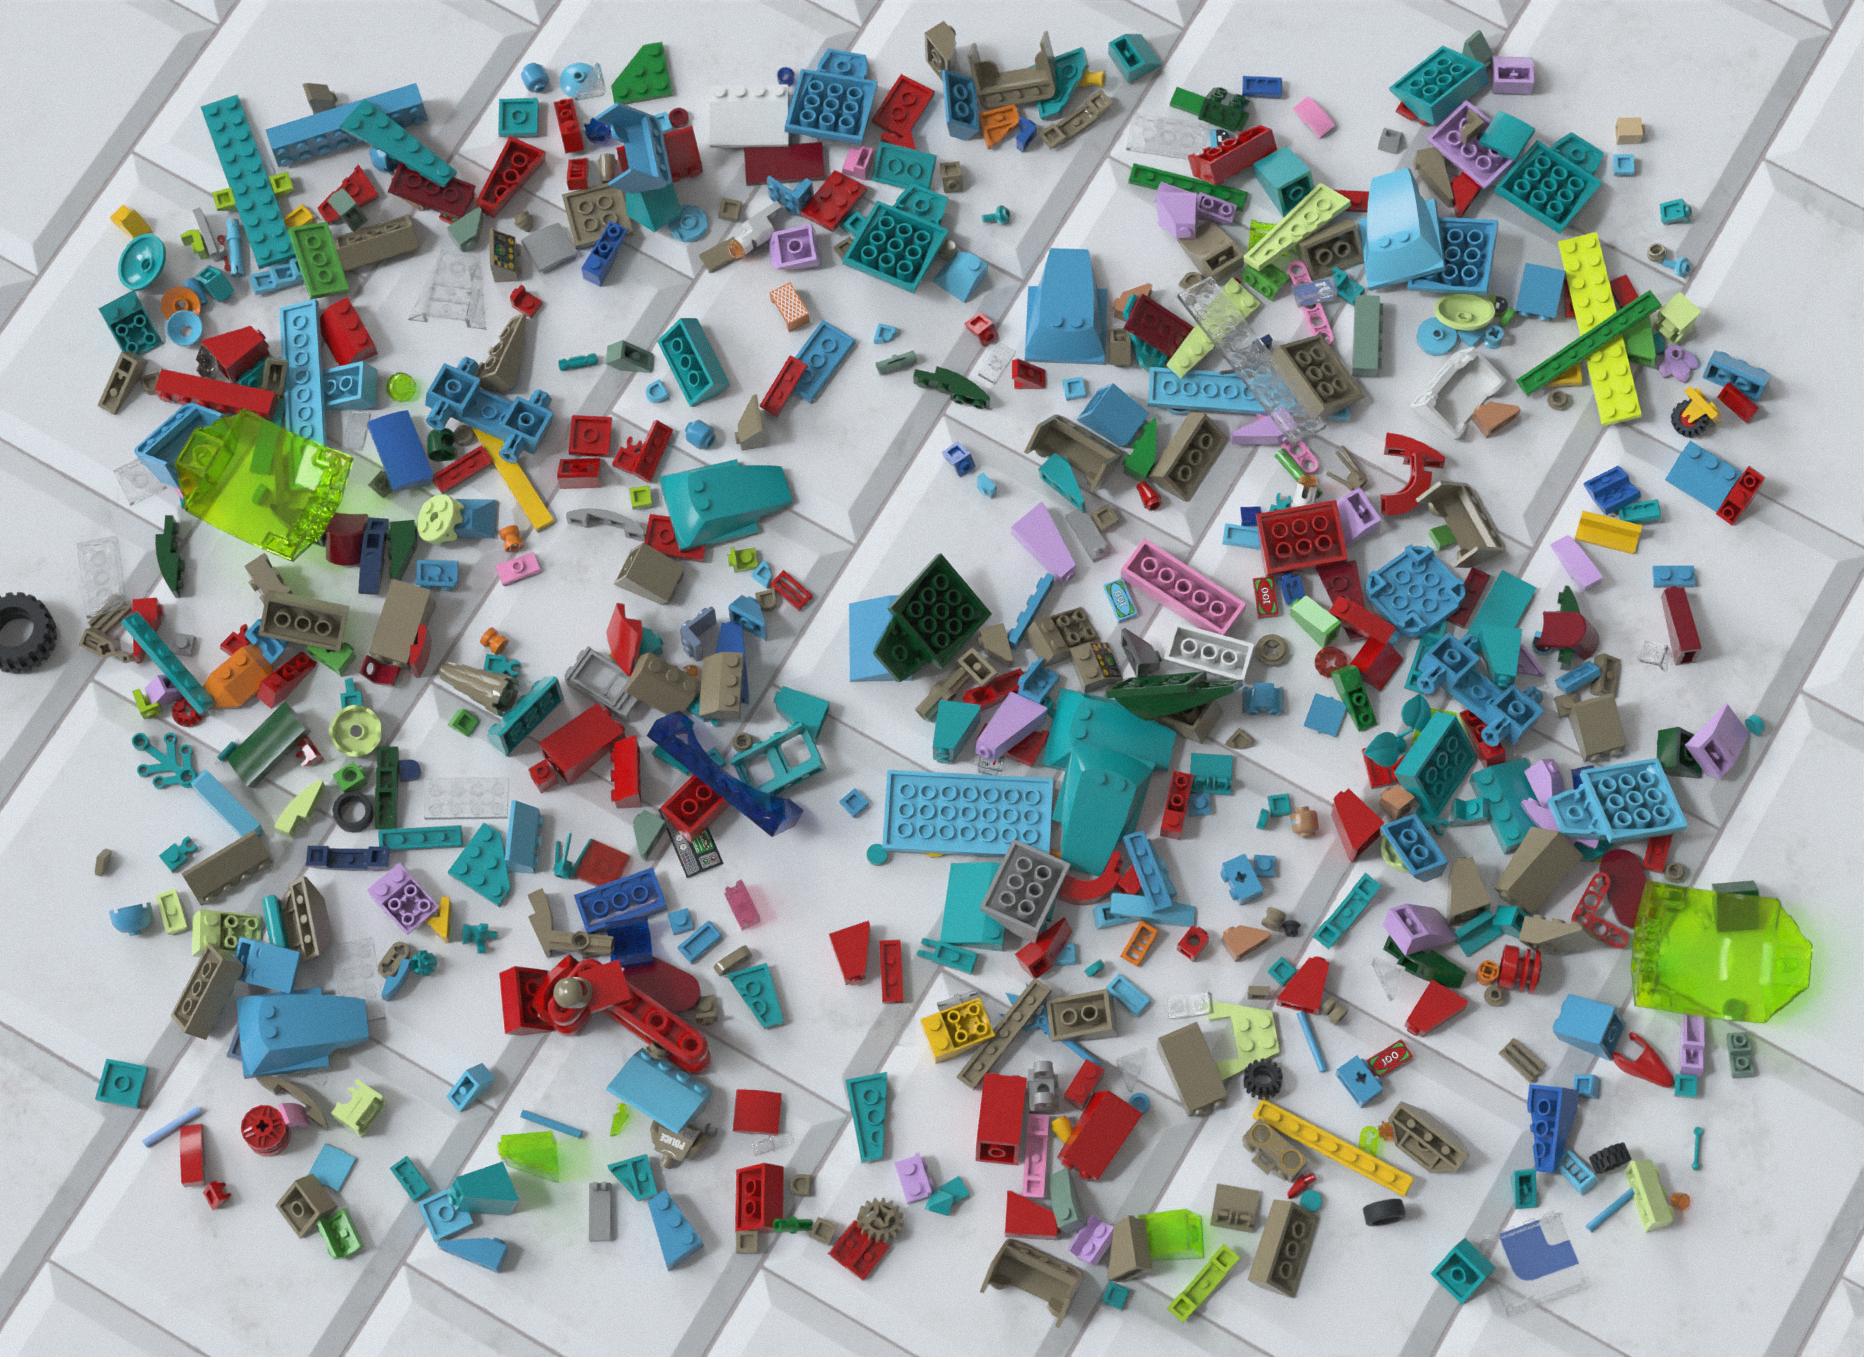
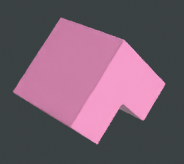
[842,145,874,181]

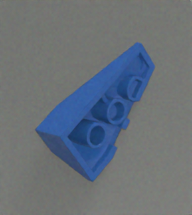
[1527,1084,1579,1174]

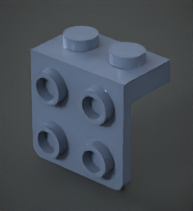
[680,606,717,661]

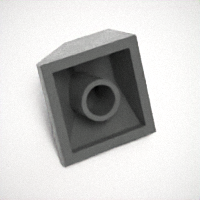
[1120,628,1162,677]

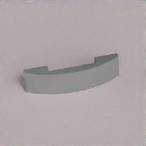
[566,508,646,542]

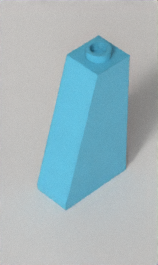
[191,769,264,838]

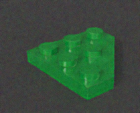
[611,42,672,105]

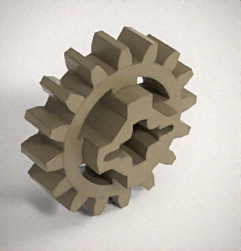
[857,1197,904,1243]

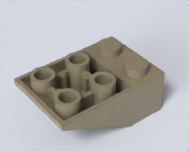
[1177,220,1244,286]
[1024,607,1101,667]
[1518,915,1598,955]

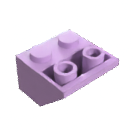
[1492,56,1534,94]
[1337,487,1381,547]

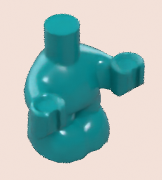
[462,923,497,954]

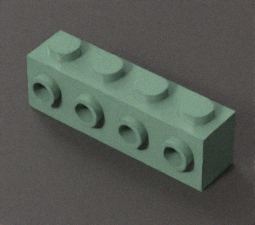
[1352,295,1383,377]

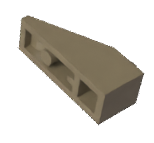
[1413,147,1454,208]
[97,352,148,415]

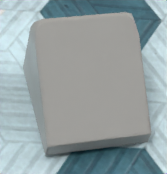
[1378,128,1403,154]

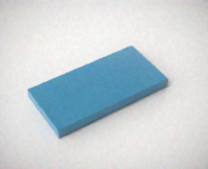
[792,320,856,404]

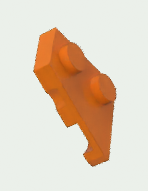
[978,104,1020,149]

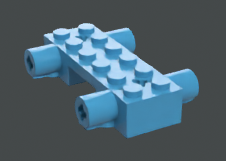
[425,356,553,463]
[1417,632,1545,746]

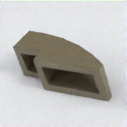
[527,888,554,958]

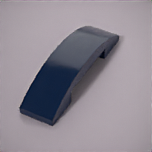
[306,846,390,871]

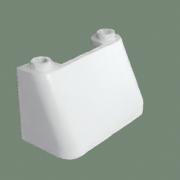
[1411,347,1507,439]

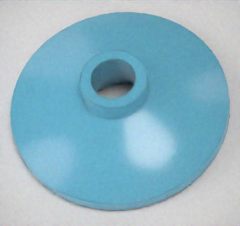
[560,63,599,98]

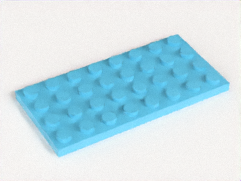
[882,770,1053,857]

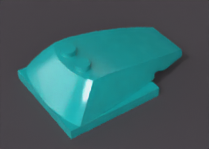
[1494,132,1604,234]
[842,183,949,294]
[659,459,792,552]
[1042,688,1177,772]
[1052,739,1155,877]

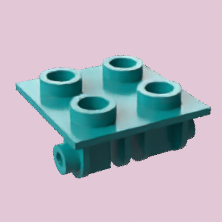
[1190,753,1233,795]

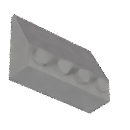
[979,839,1071,943]

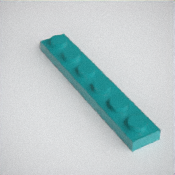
[121,611,216,715]

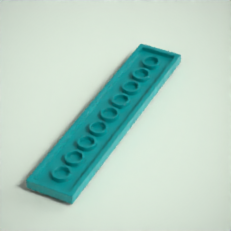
[201,94,296,270]

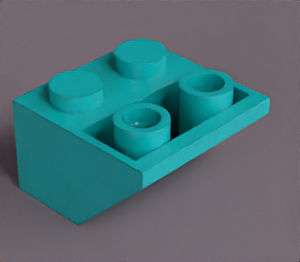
[1108,34,1162,84]

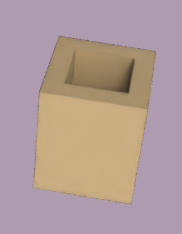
[1615,117,1646,145]

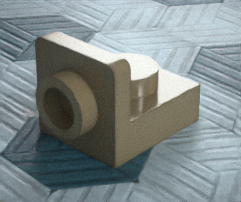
[1460,109,1484,145]
[940,161,963,193]
[695,995,718,1026]

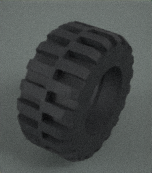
[0,592,57,674]

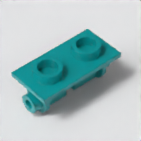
[237,356,272,388]

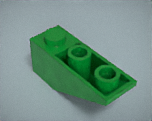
[1122,417,1157,482]
[1330,665,1378,732]

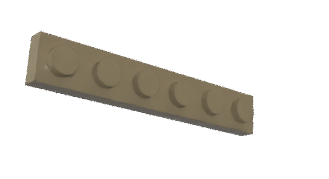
[957,977,1052,1091]

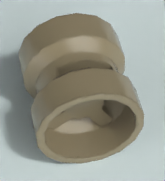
[1319,996,1349,1026]

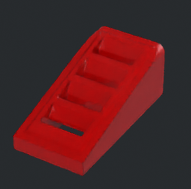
[567,158,589,191]

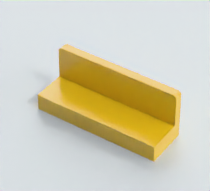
[1575,510,1642,554]

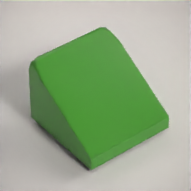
[1429,524,1457,551]
[448,708,479,737]

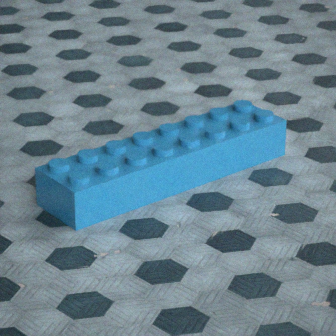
[265,83,428,167]

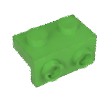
[317,1209,364,1259]

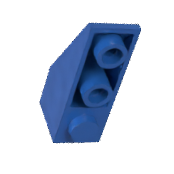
[581,221,628,287]

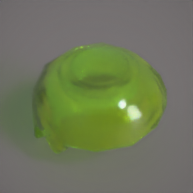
[386,372,416,402]

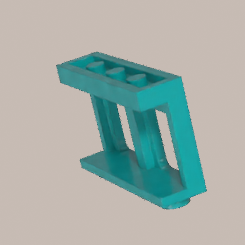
[729,722,827,807]

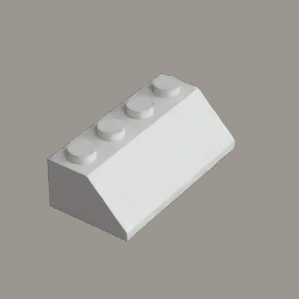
[1164,622,1255,682]

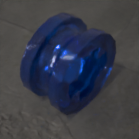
[777,67,795,87]

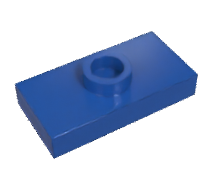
[1242,76,1282,98]

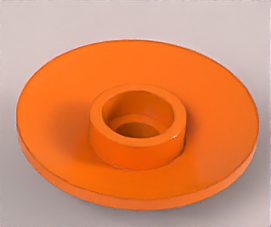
[161,286,201,320]

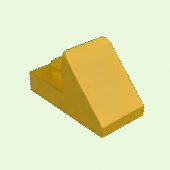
[109,204,153,239]
[425,897,452,943]

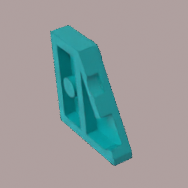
[607,1154,658,1202]

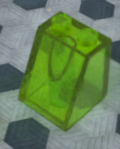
[497,1131,559,1183]
[1137,1208,1204,1261]

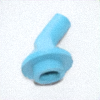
[1661,257,1691,277]

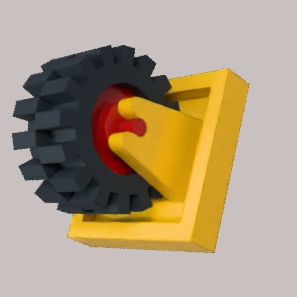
[1671,386,1722,438]

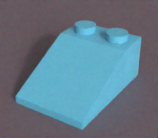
[323,361,378,410]

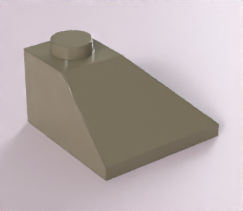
[734,394,765,451]

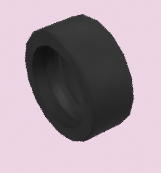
[332,791,374,833]
[1363,1199,1406,1226]

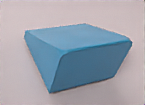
[1573,1075,1600,1099]

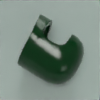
[427,427,458,462]

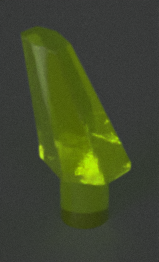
[610,1103,629,1137]

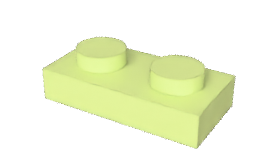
[156,888,188,935]

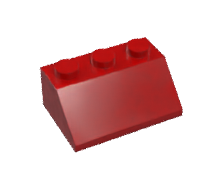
[320,297,378,367]
[610,735,641,809]
[660,766,734,843]
[499,966,554,1036]
[735,1163,784,1233]

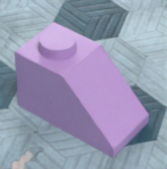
[145,675,183,705]

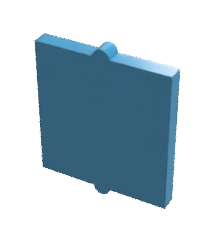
[1304,693,1346,737]

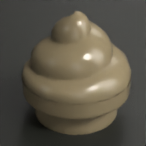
[514,211,534,232]

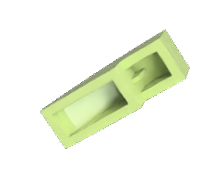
[274,780,326,839]

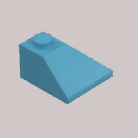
[932,251,988,303]

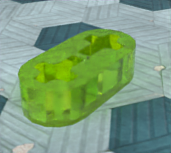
[1358,1126,1379,1158]

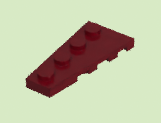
[1316,560,1369,642]

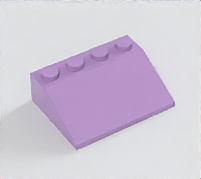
[1426,100,1525,189]

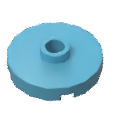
[1416,317,1457,356]

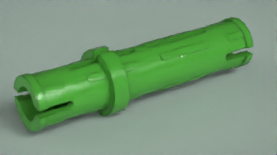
[1274,448,1323,500]

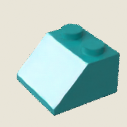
[1430,1238,1496,1304]

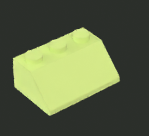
[1624,1160,1674,1233]

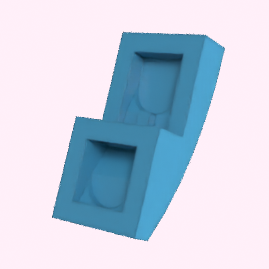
[381,958,412,1002]

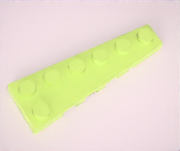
[1243,183,1351,271]
[1167,277,1261,379]

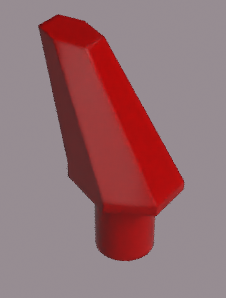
[1287,1173,1317,1199]

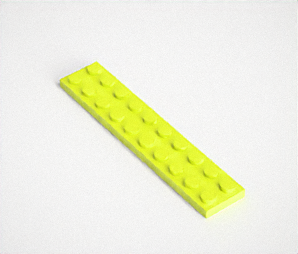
[1558,232,1642,427]

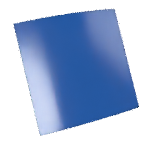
[1583,466,1641,515]

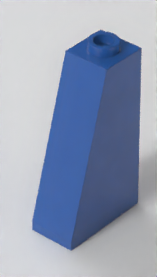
[715,621,750,704]

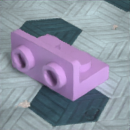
[895,1152,935,1204]
[1068,1214,1114,1267]

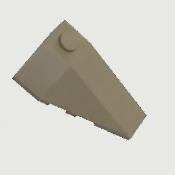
[475,313,527,393]

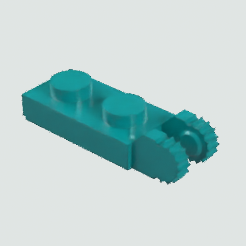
[916,938,978,975]

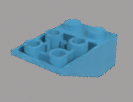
[235,937,302,994]

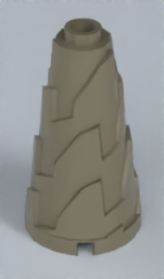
[438,662,519,717]

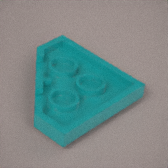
[1029,47,1089,121]
[1123,294,1167,373]
[447,823,511,907]

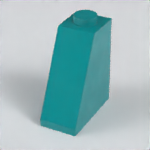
[774,686,830,744]

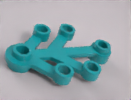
[132,733,198,790]

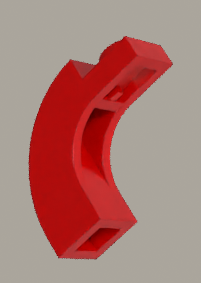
[1380,451,1432,516]
[1059,850,1124,906]
[532,954,579,1026]

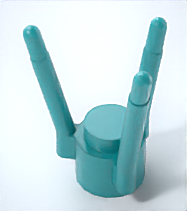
[553,833,593,880]

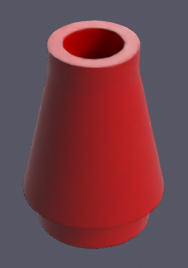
[1136,481,1162,511]

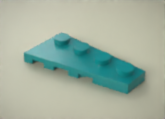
[845,1072,887,1163]

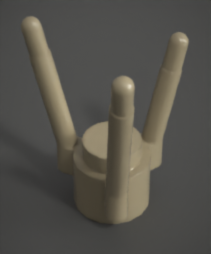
[1326,445,1368,491]

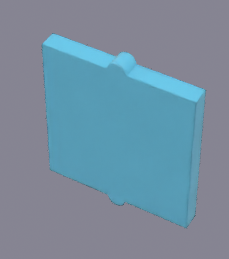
[308,1143,356,1192]

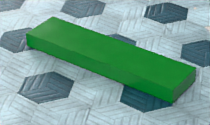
[1169,87,1250,132]

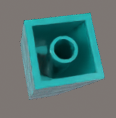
[1253,146,1314,217]
[625,182,682,233]
[1478,623,1522,690]
[932,700,981,764]
[447,1161,519,1215]

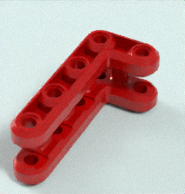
[548,959,711,1074]

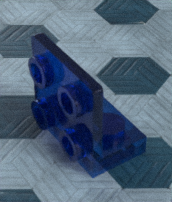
[606,916,653,968]

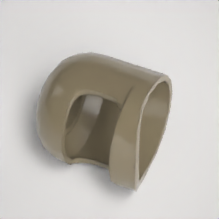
[554,977,593,1009]

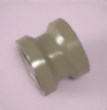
[1261,907,1287,932]

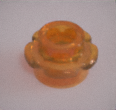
[1378,1120,1393,1142]

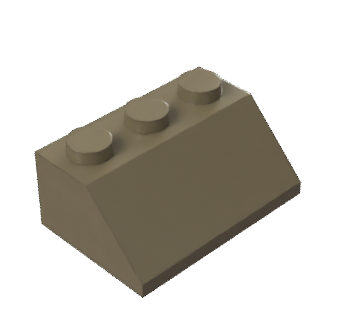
[925,21,957,82]
[1295,218,1364,282]
[624,652,701,720]
[699,652,744,719]

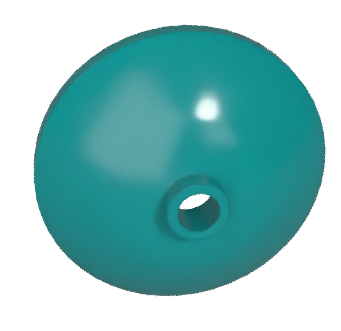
[118,234,166,291]

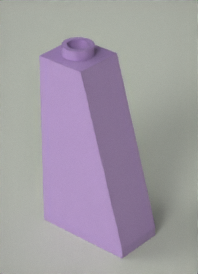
[1011,501,1076,585]
[975,692,1048,762]

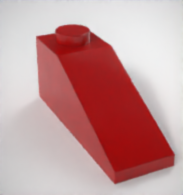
[1329,595,1396,646]
[132,597,164,664]

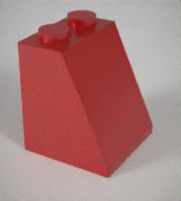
[201,326,270,384]
[1331,788,1385,862]

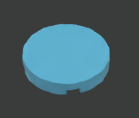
[669,204,708,243]

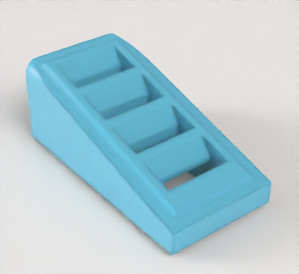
[1093,903,1140,929]
[1557,1147,1598,1196]

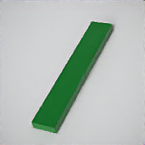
[1128,163,1248,212]

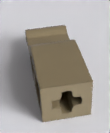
[79,627,135,663]

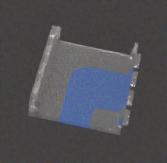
[1479,1211,1591,1317]

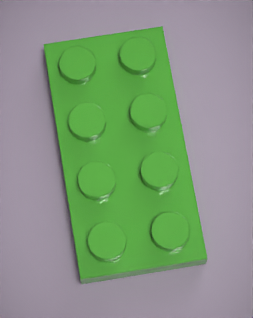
[288,222,349,300]

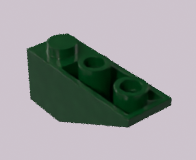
[387,520,418,581]

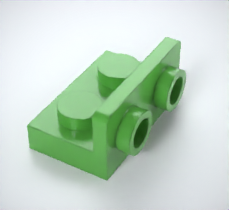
[1241,263,1290,301]

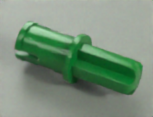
[773,1217,813,1234]

